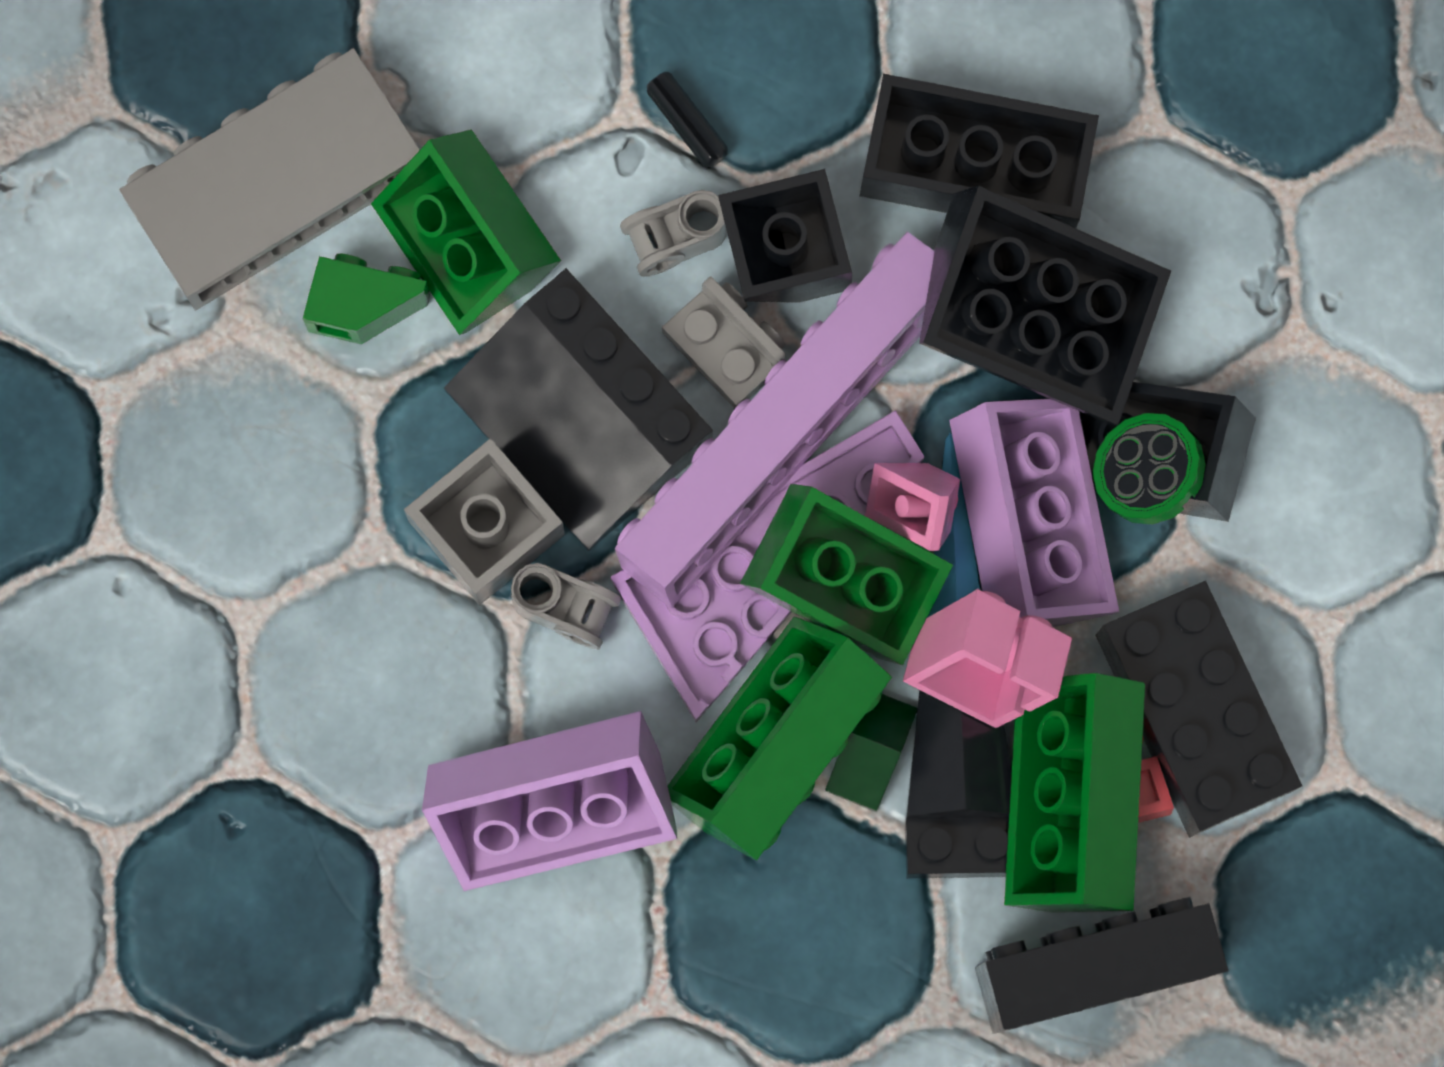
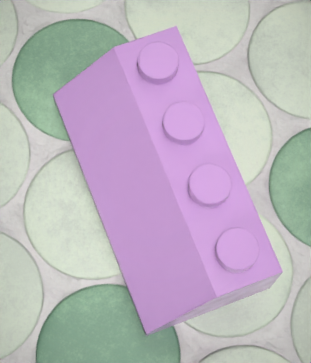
[949,399,1119,627]
[422,711,677,891]

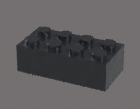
[859,74,1099,228]
[1095,580,1302,838]
[975,897,1229,1034]

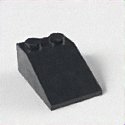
[1079,382,1256,522]

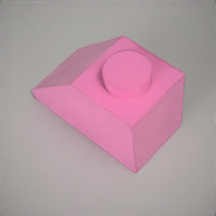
[865,463,960,551]

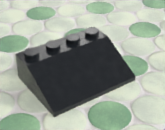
[919,186,1171,426]
[444,268,713,551]

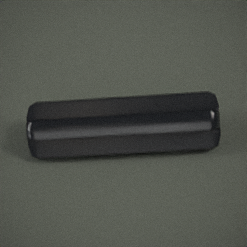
[647,72,728,169]

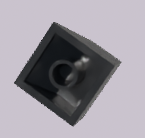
[718,169,852,303]

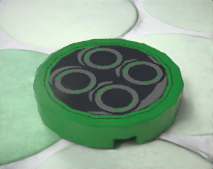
[1093,413,1206,525]

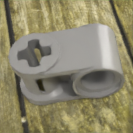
[620,190,727,277]
[511,563,622,650]

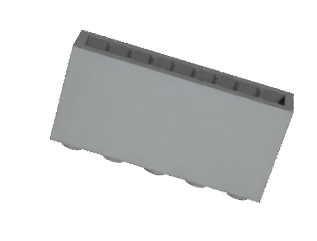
[119,48,420,311]

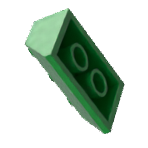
[371,129,561,335]

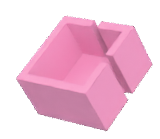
[903,589,1072,728]

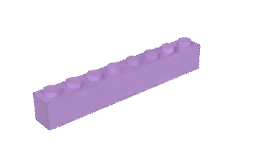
[615,232,935,608]

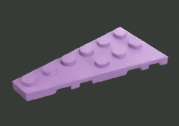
[610,410,924,722]

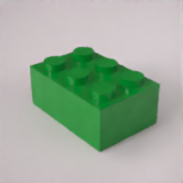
[740,484,953,666]

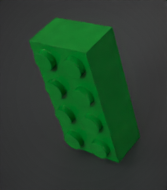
[667,616,892,861]
[1004,673,1145,913]

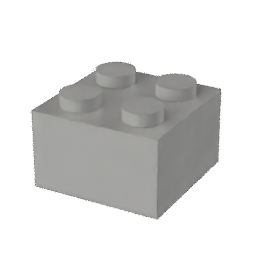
[404,438,565,605]

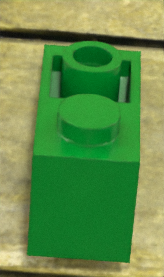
[302,253,430,345]

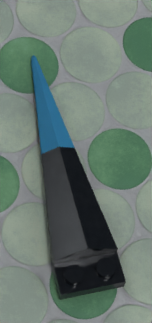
[905,433,1012,879]

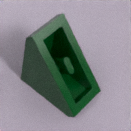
[825,694,917,812]

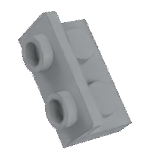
[662,276,785,409]

